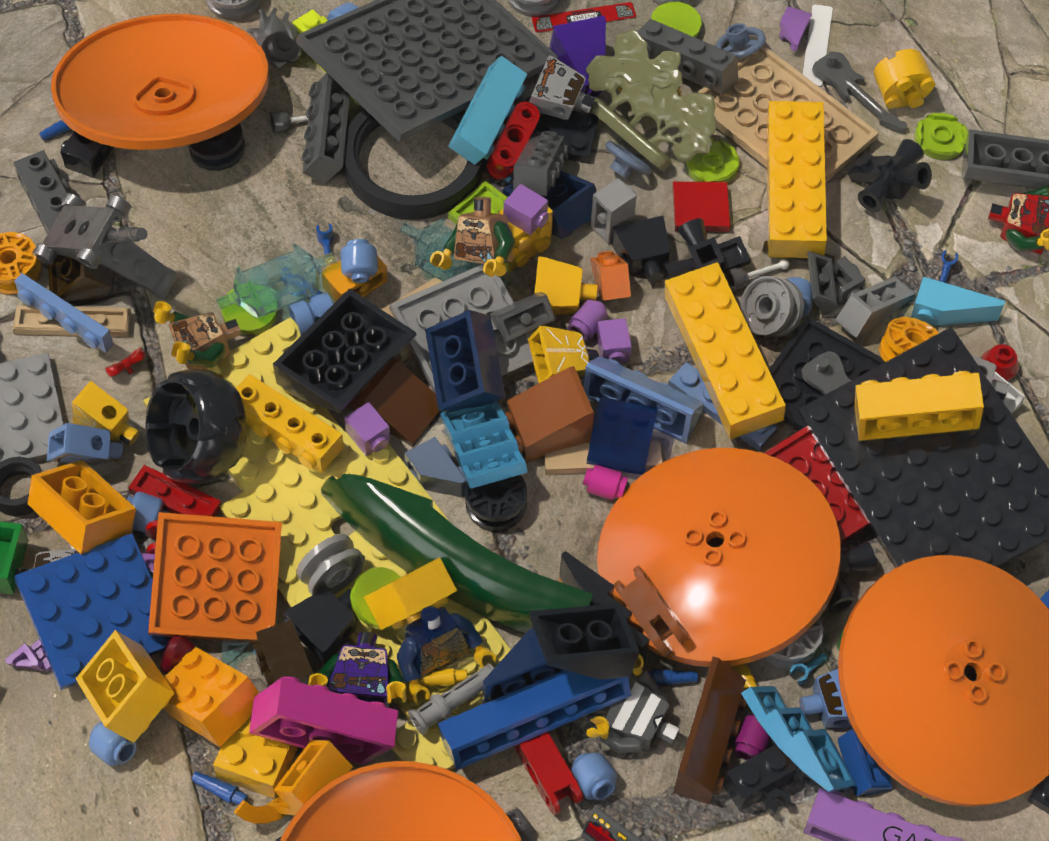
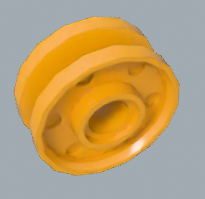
[0,232,42,295]
[879,317,939,362]

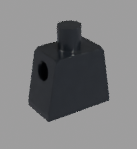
[611,216,670,283]
[283,588,356,665]

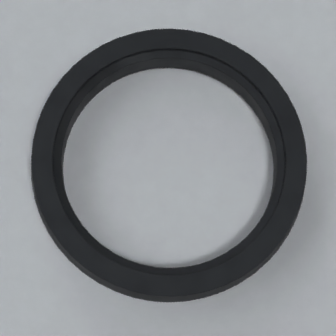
[343,109,485,220]

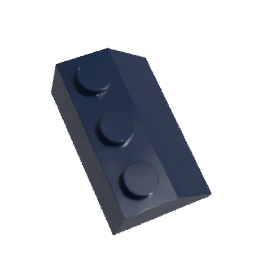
[425,310,505,411]

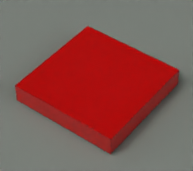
[672,181,730,232]

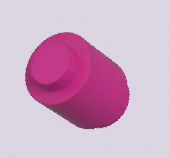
[582,464,628,501]

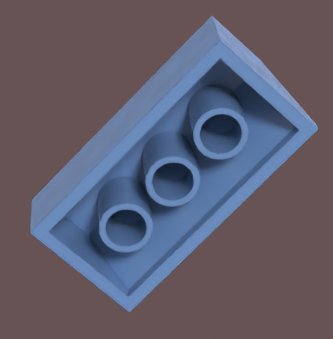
[584,356,704,444]

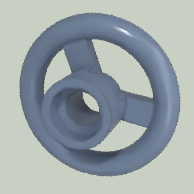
[715,23,766,59]
[605,141,652,179]

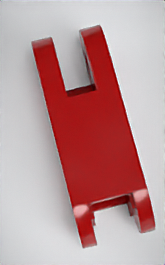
[486,102,540,180]
[513,732,583,816]

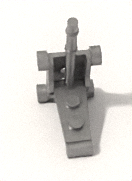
[32,193,178,299]

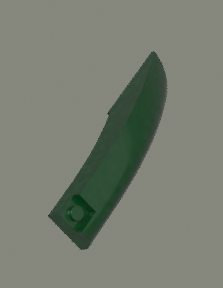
[321,474,593,633]

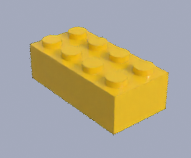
[854,371,984,441]

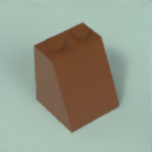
[505,366,594,463]

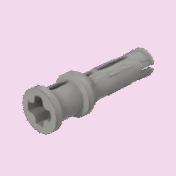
[408,663,494,735]

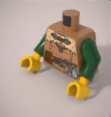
[430,197,515,277]
[153,301,241,370]

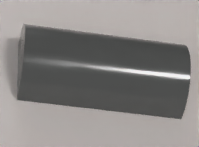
[962,129,1049,189]

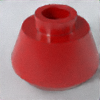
[981,344,1019,381]

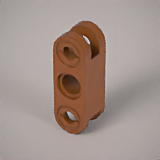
[613,565,690,657]

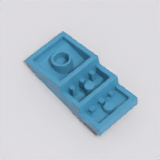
[440,401,528,489]
[741,686,856,792]

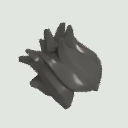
[247,7,303,68]

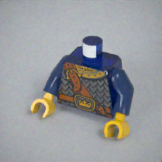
[397,607,497,705]

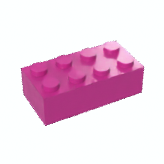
[249,676,398,765]

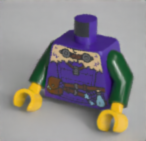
[308,632,407,708]

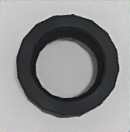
[0,456,43,516]

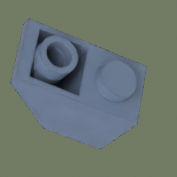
[405,437,467,497]

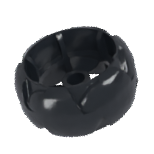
[145,369,246,483]

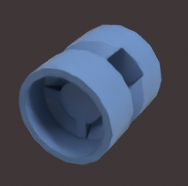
[288,292,333,336]

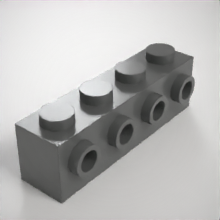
[638,19,738,95]
[302,73,350,183]
[513,131,569,196]
[13,150,89,234]

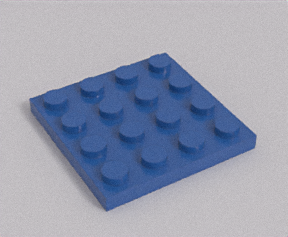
[15,533,170,691]

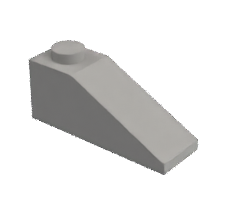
[836,276,915,338]

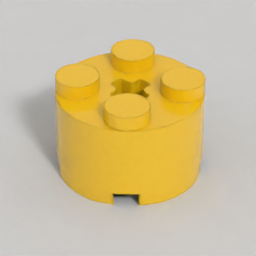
[874,49,936,109]

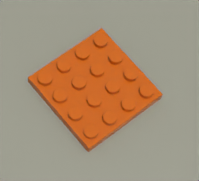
[148,512,282,643]

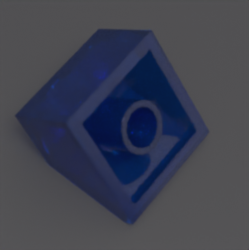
[586,397,658,475]

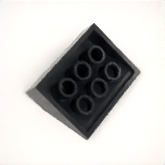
[273,288,416,413]

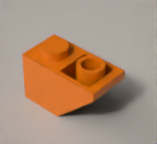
[590,251,631,301]

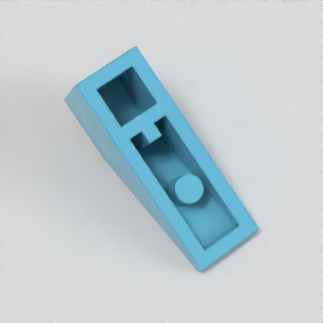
[910,277,1005,326]

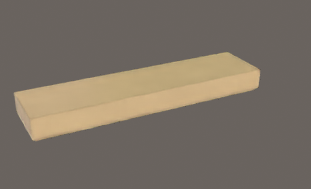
[13,305,131,337]
[544,440,662,475]

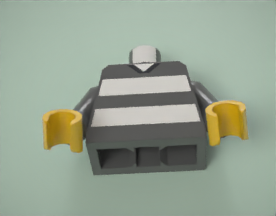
[586,654,680,754]

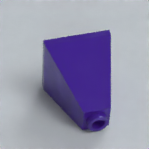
[549,15,606,97]

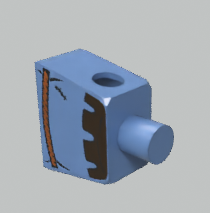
[47,423,123,466]
[799,669,853,729]

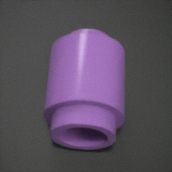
[568,300,608,341]

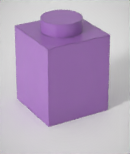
[503,184,549,235]
[596,318,631,365]
[344,402,390,456]

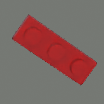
[128,465,222,517]

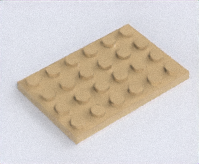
[698,45,879,183]

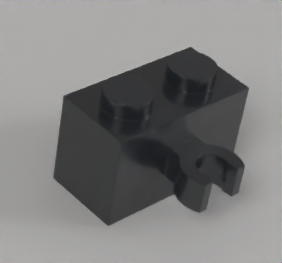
[723,744,798,816]

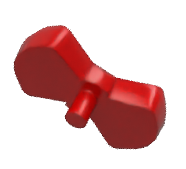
[105,347,146,377]

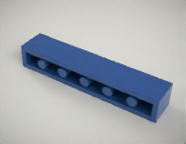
[438,670,631,770]

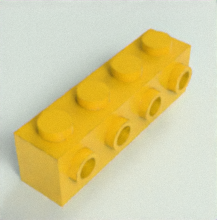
[237,374,344,473]

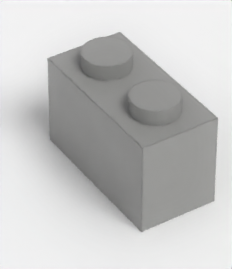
[590,178,637,244]

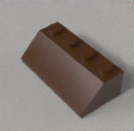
[673,656,746,805]

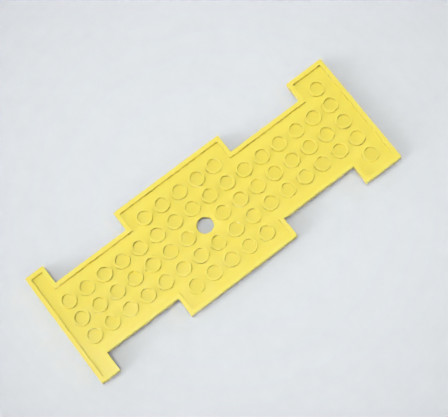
[143,317,511,771]

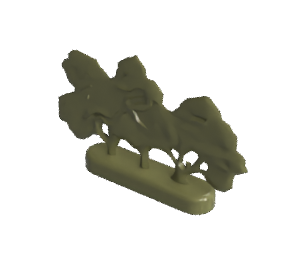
[586,30,716,172]

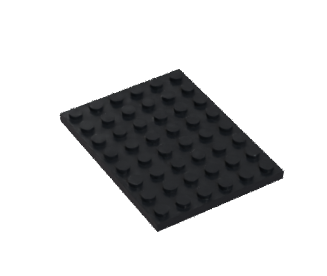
[799,327,1049,568]

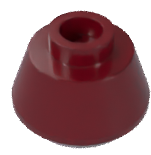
[160,635,194,674]

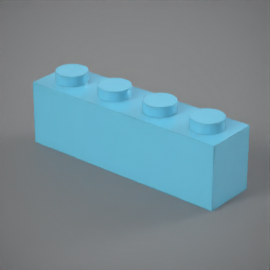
[448,56,527,165]

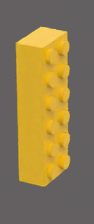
[767,101,827,258]
[665,262,785,440]

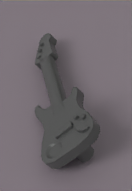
[812,51,907,133]
[801,351,852,395]

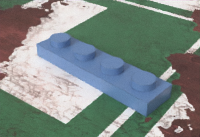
[15,273,113,353]
[668,362,778,451]

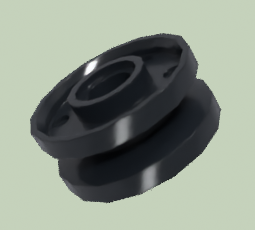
[188,123,246,171]
[465,475,527,532]

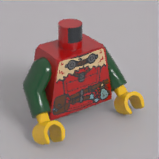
[988,185,1049,255]

